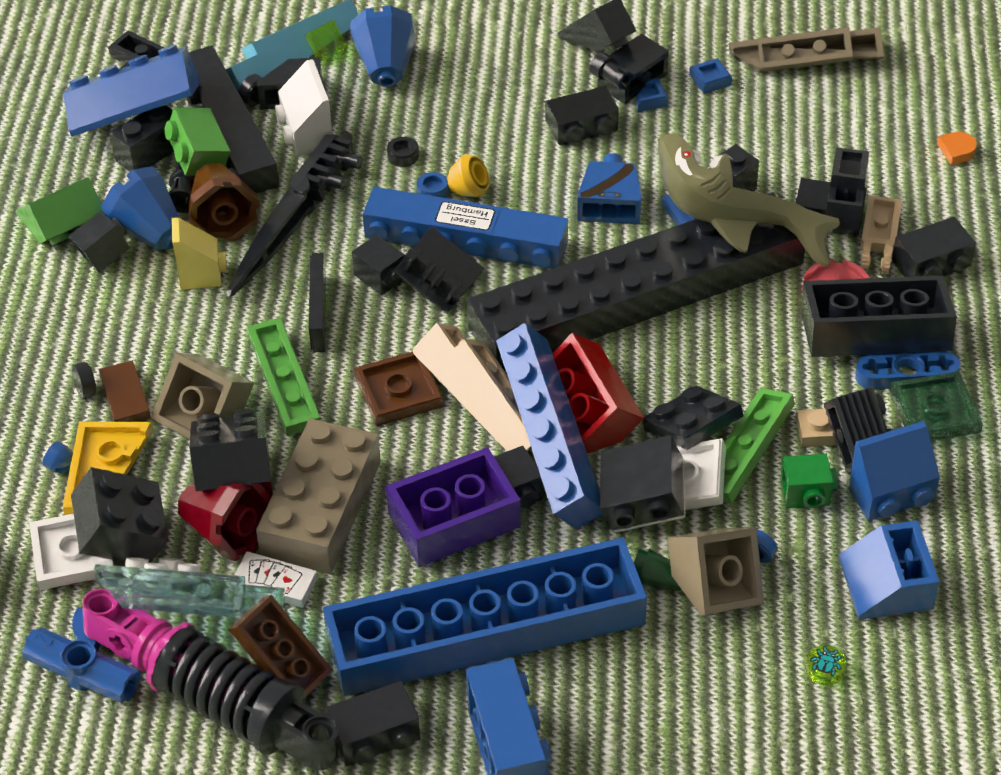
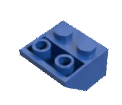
[839,520,940,620]

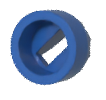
[42,441,73,473]

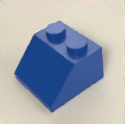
[848,421,940,521]

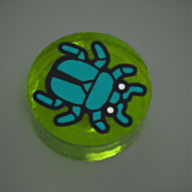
[806,645,847,686]

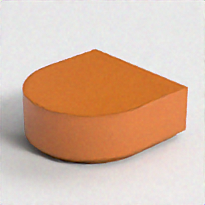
[937,132,977,165]

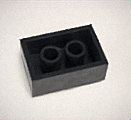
[189,409,271,491]

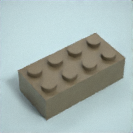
[256,418,381,575]

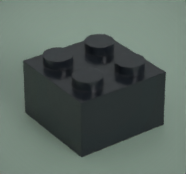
[71,467,169,563]

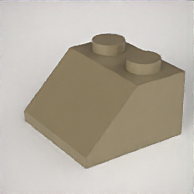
[151,353,254,439]
[668,527,764,615]

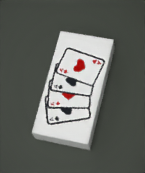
[231,551,318,608]

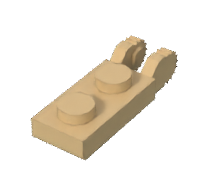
[860,195,902,274]

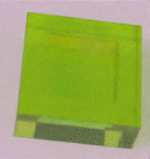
[305,19,348,61]

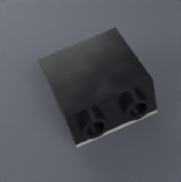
[600,435,685,533]

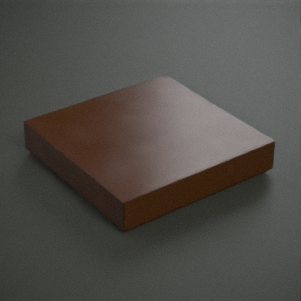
[353,351,444,426]

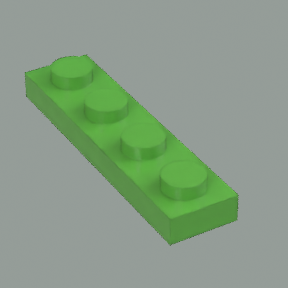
[247,318,321,436]
[723,388,795,504]

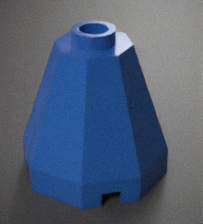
[350,5,416,87]
[100,166,179,251]

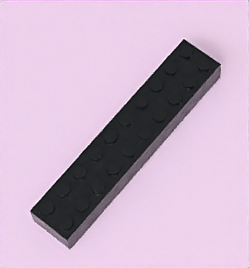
[467,192,805,371]

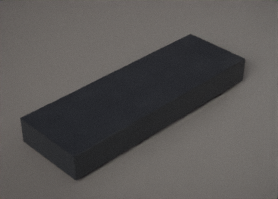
[309,253,326,352]

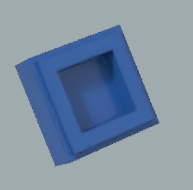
[689,58,732,94]

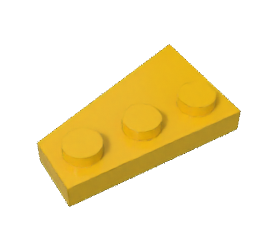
[63,421,153,515]

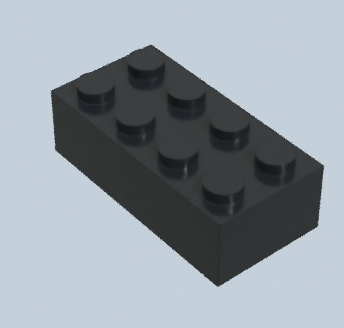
[801,275,957,357]

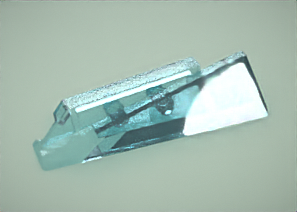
[94,564,286,618]

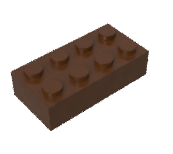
[228,595,333,696]

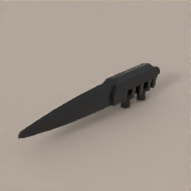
[226,131,363,297]

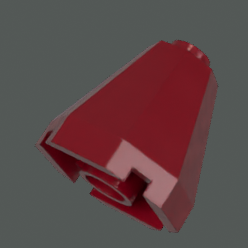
[178,483,272,561]

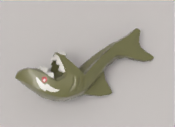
[658,134,840,267]

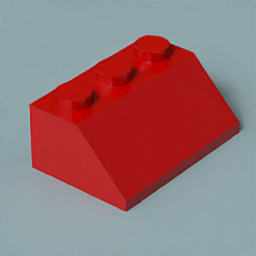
[552,333,644,454]

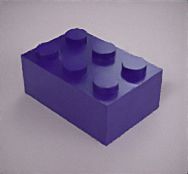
[386,447,521,567]

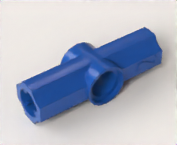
[22,627,141,704]

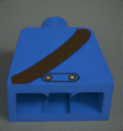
[577,153,641,224]

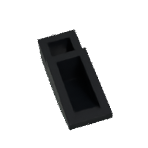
[825,147,870,231]

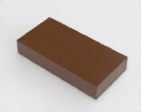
[98,360,151,422]

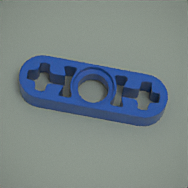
[855,351,960,390]

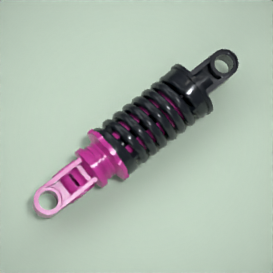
[82,589,339,770]

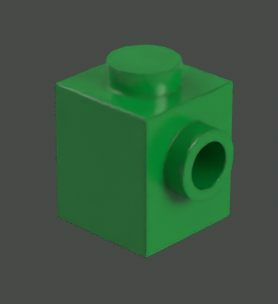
[780,453,838,509]

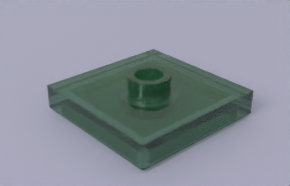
[889,371,983,441]

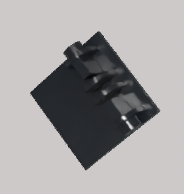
[393,227,485,314]

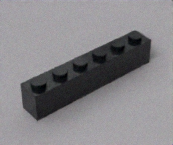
[186,45,280,194]

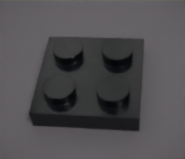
[642,386,744,450]

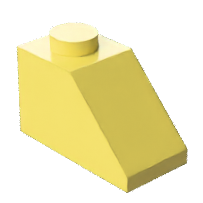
[172,218,227,290]

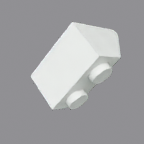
[275,59,332,157]

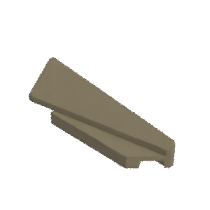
[729,27,884,73]

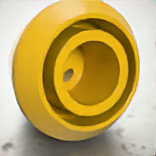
[447,154,490,197]

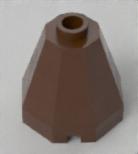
[188,163,259,242]

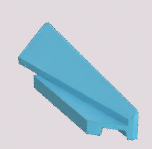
[226,0,359,91]

